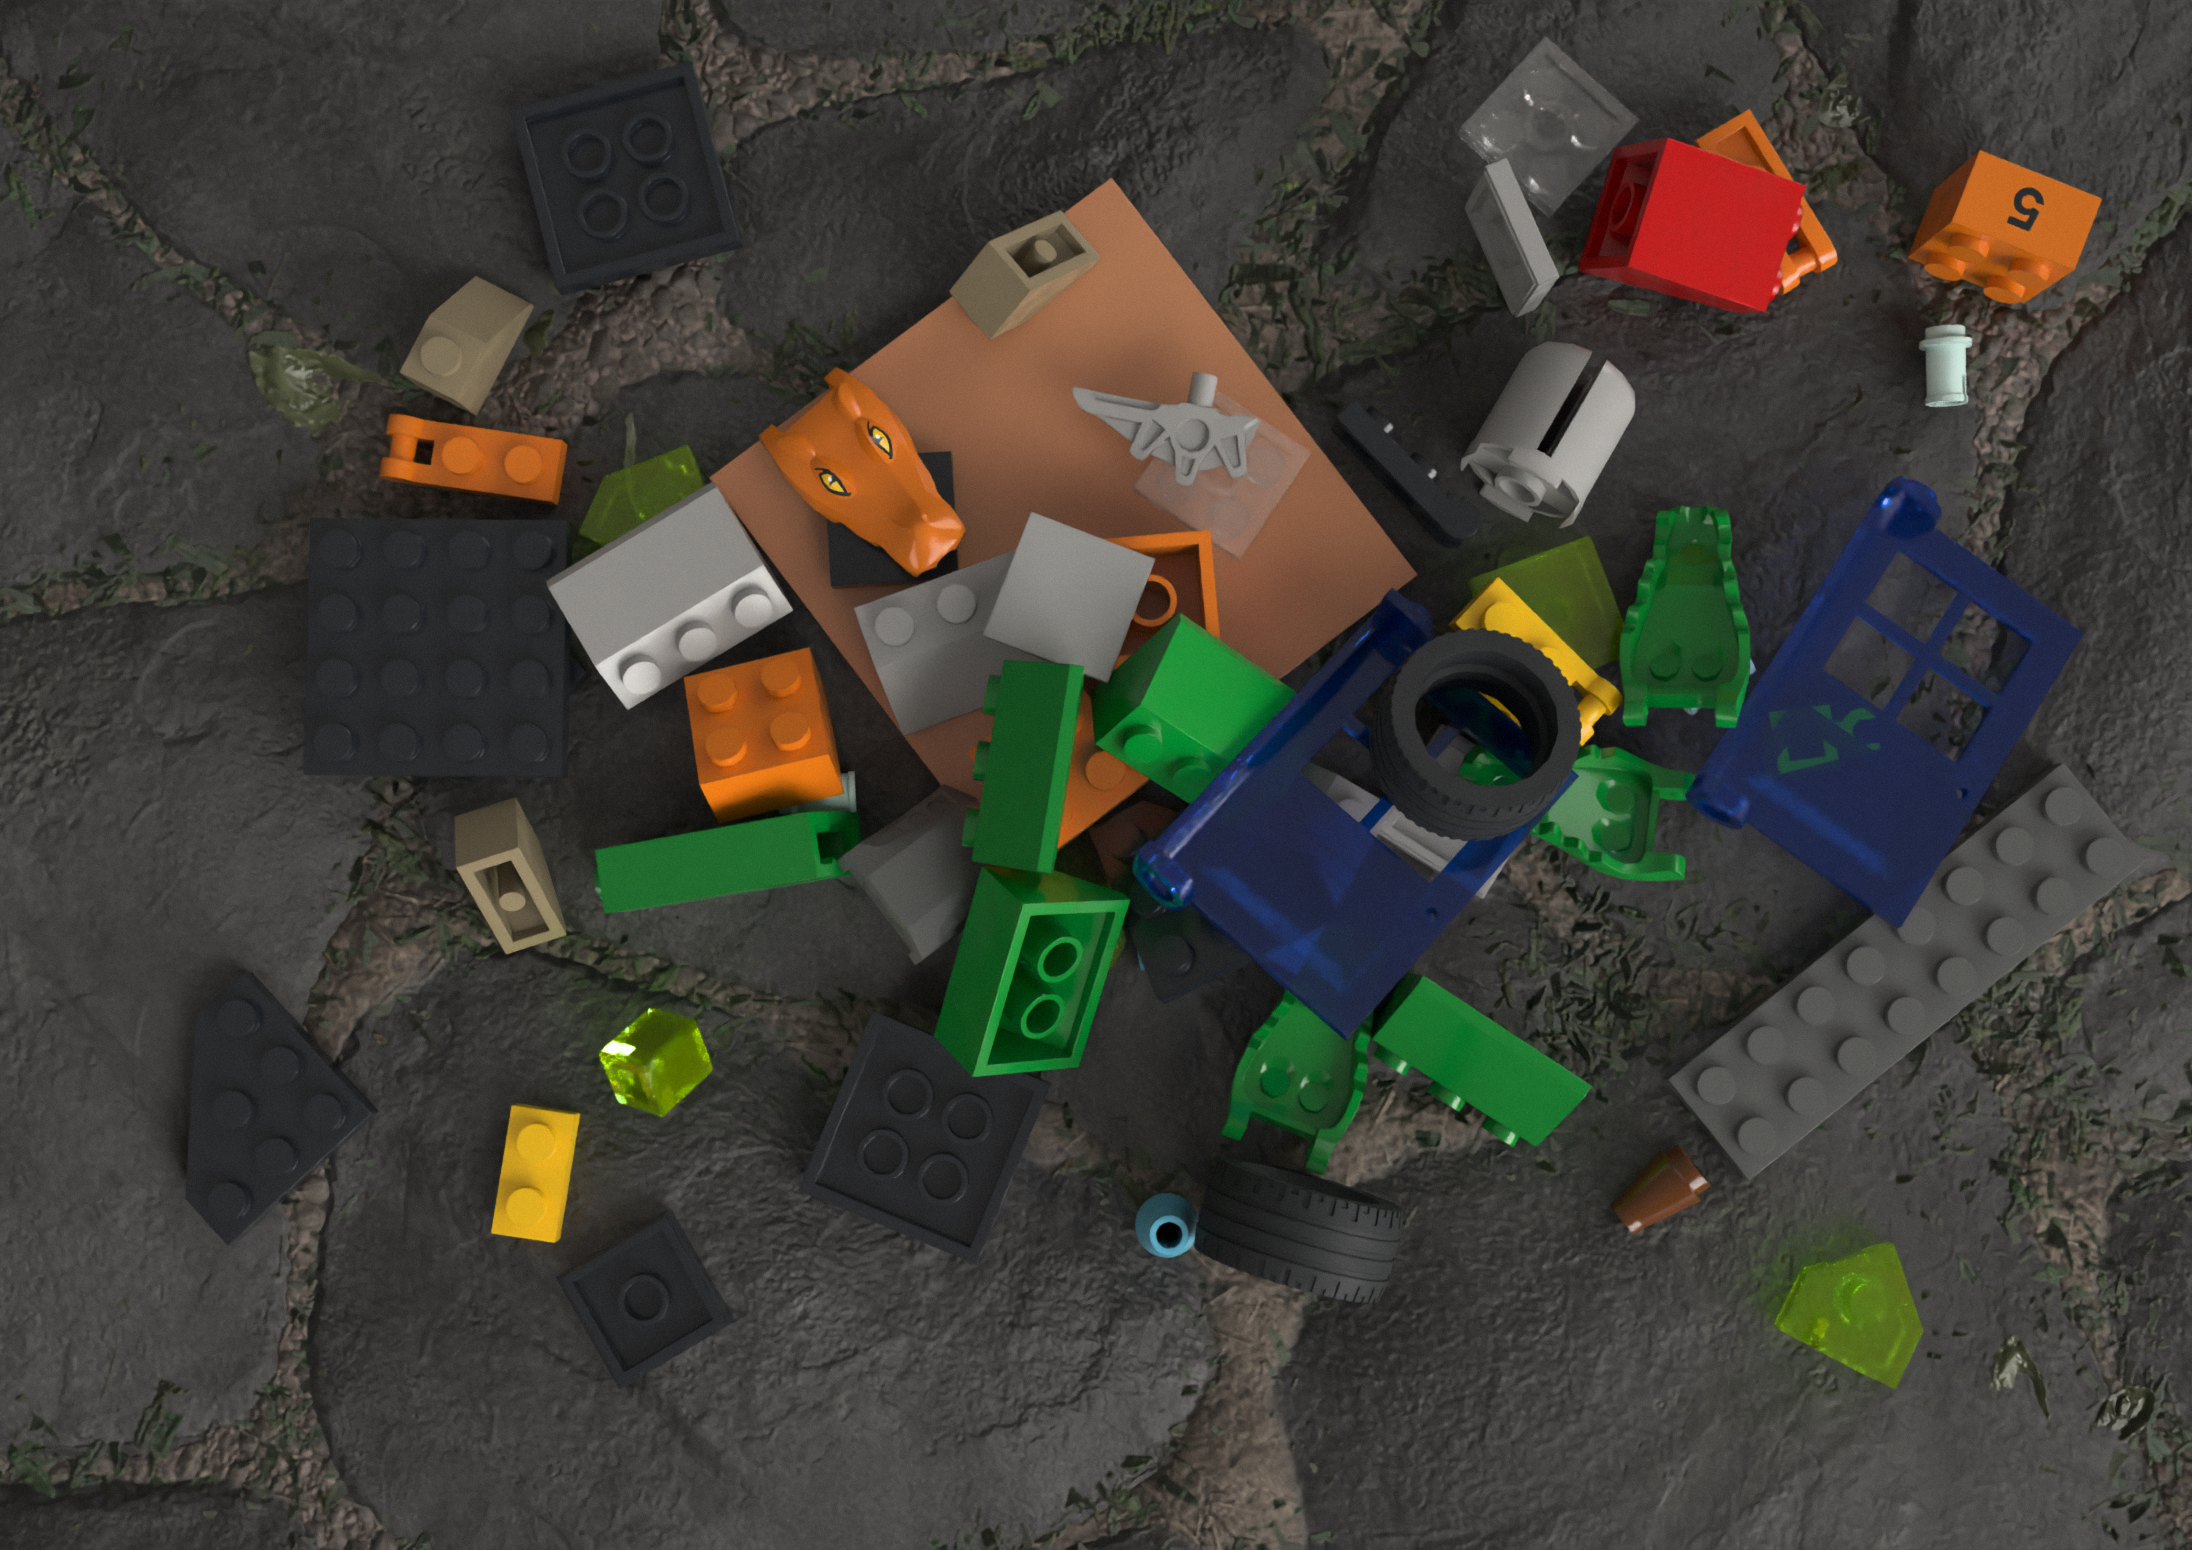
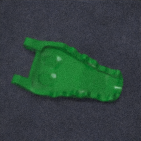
[1620,504,1751,728]
[1457,741,1696,881]
[1220,926,1386,1175]

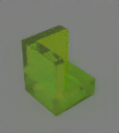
[598,1008,713,1117]

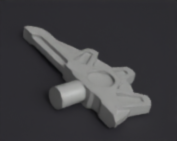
[1072,372,1261,487]

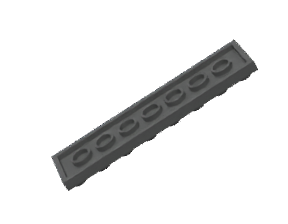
[1663,762,2145,1181]

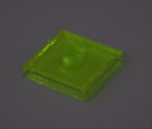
[1468,535,1624,669]

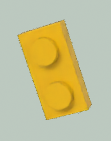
[491,1103,580,1243]

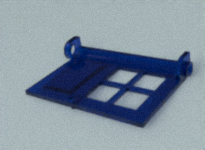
[1685,475,2084,928]
[1132,588,1579,1041]

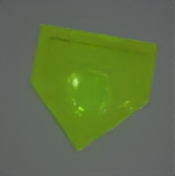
[578,445,705,546]
[1773,1241,1924,1389]

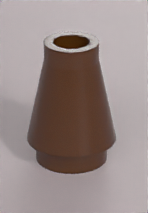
[1610,1144,1711,1235]

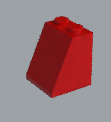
[1577,138,1806,313]

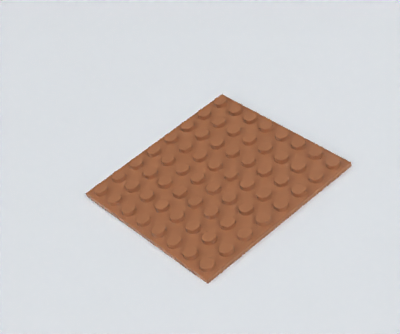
[709,178,1417,803]

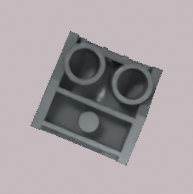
[836,784,991,965]

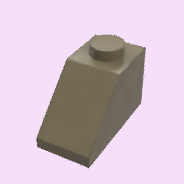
[949,210,1101,340]
[400,276,534,417]
[454,797,567,954]

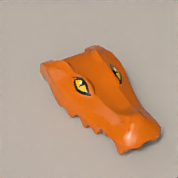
[759,367,967,578]

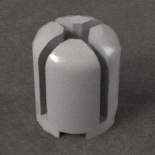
[1460,341,1635,528]

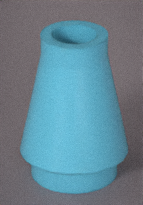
[1135,1193,1199,1258]

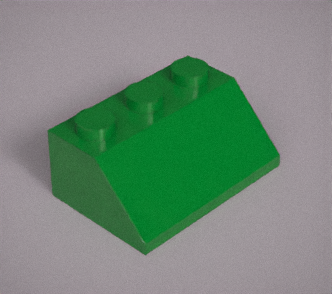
[1090,612,1322,833]
[962,660,1085,874]
[934,865,1130,1077]
[1370,972,1592,1148]

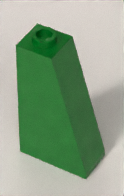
[594,811,862,914]

